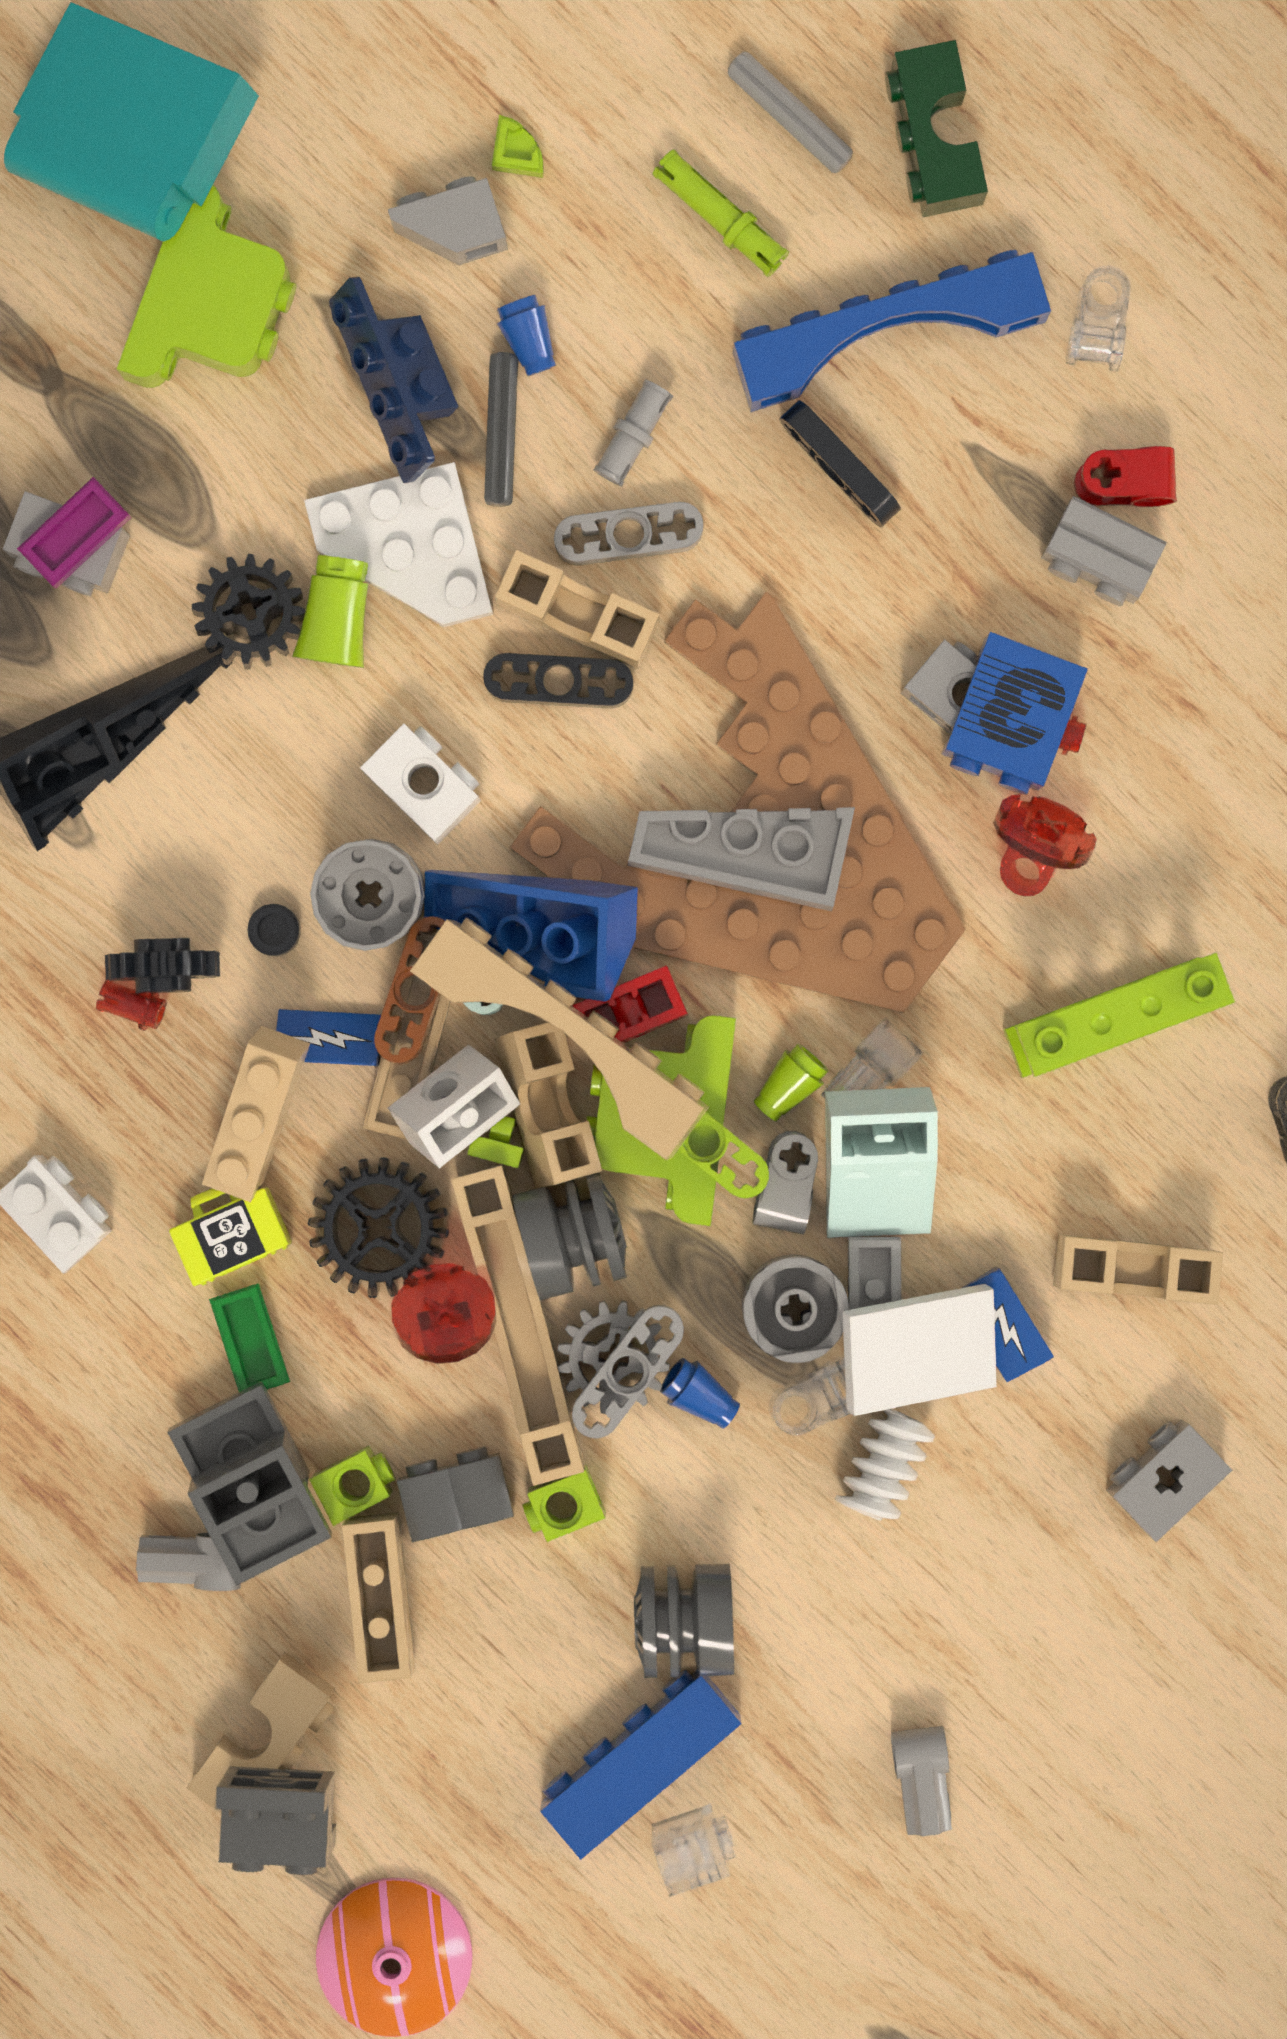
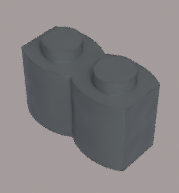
[397,1446,514,1542]

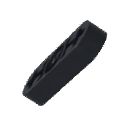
[779,400,901,528]
[483,653,634,709]

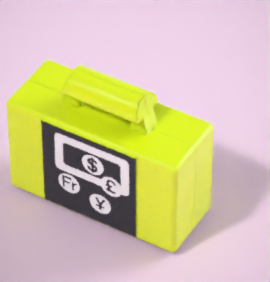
[169,1187,292,1286]

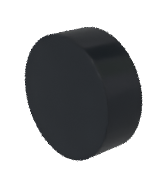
[247,904,301,956]

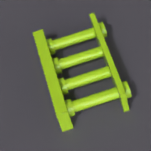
[1003,952,1236,1078]

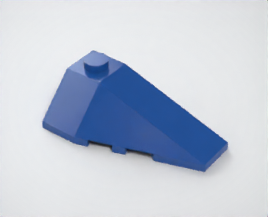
[424,870,638,1002]

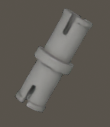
[593,379,673,487]

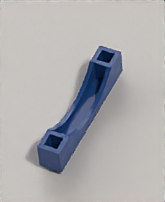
[733,250,1051,412]

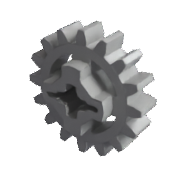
[558,1301,670,1414]

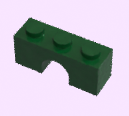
[885,40,988,217]

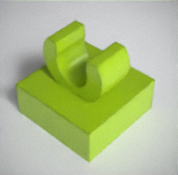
[467,1116,524,1168]

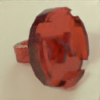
[993,794,1097,896]
[391,1263,497,1364]

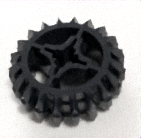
[308,1157,449,1298]

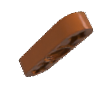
[374,917,445,1064]

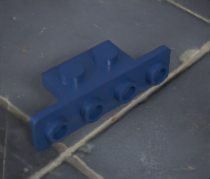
[329,277,459,483]

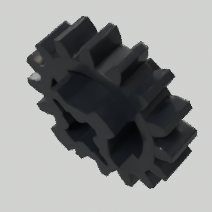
[191,554,305,670]
[105,938,220,994]

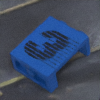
[941,632,1088,795]

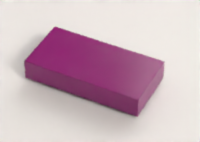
[17,477,132,589]

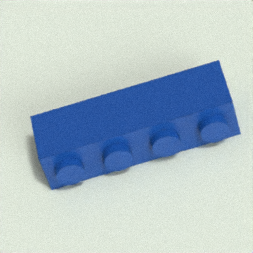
[540,1669,742,1860]

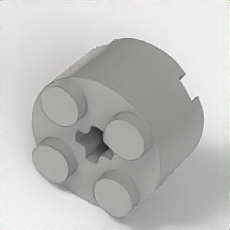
[742,1254,849,1363]

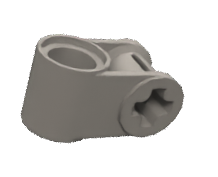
[752,1131,818,1235]

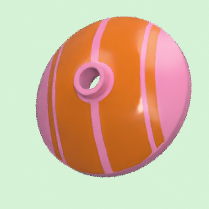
[316,1877,473,2037]

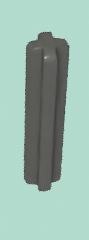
[484,352,518,507]

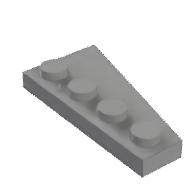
[628,807,855,911]

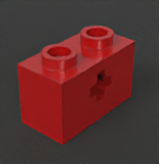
[572,965,689,1044]

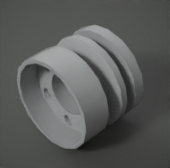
[310,839,425,951]

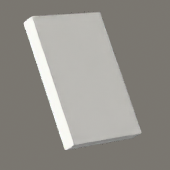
[842,1284,997,1416]

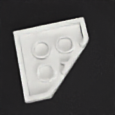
[304,462,493,627]

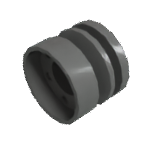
[513,1172,627,1301]
[634,1563,734,1678]

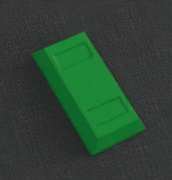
[209,1283,291,1392]

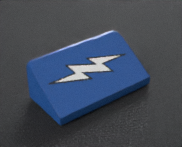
[276,1009,381,1066]
[962,1267,1054,1382]

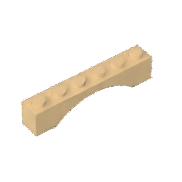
[410,918,709,1160]
[451,1165,585,1486]

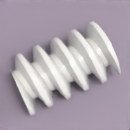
[835,1409,935,1521]

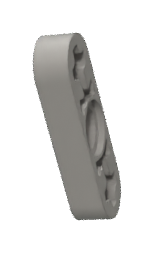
[554,502,703,566]
[572,1305,684,1438]

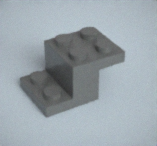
[167,1381,332,1586]
[215,1766,336,1875]

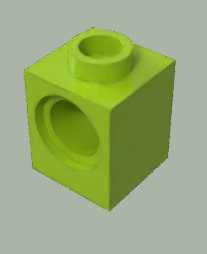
[309,1445,396,1526]
[522,1464,606,1542]

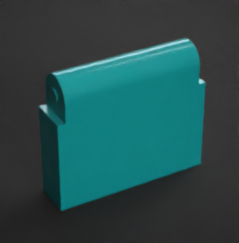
[4,2,259,241]

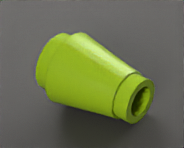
[753,1044,829,1122]

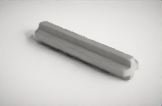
[728,51,853,173]

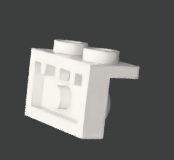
[0,1155,112,1274]

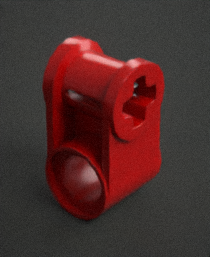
[1074,446,1177,507]

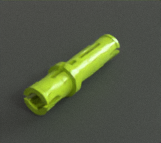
[652,149,789,277]

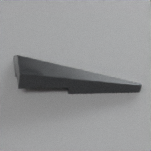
[0,647,232,851]

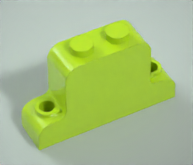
[117,185,296,388]
[587,1015,736,1226]

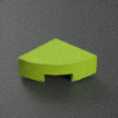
[492,115,544,178]

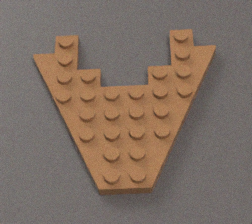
[509,592,966,1013]

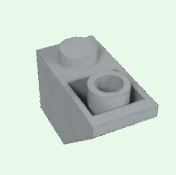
[388,177,508,265]

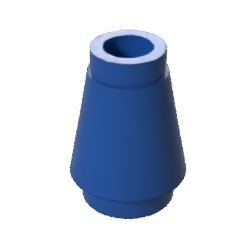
[497,295,556,376]
[660,1358,740,1429]

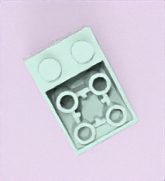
[825,1087,938,1238]

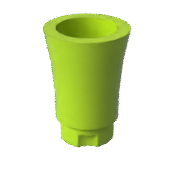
[292,555,368,668]

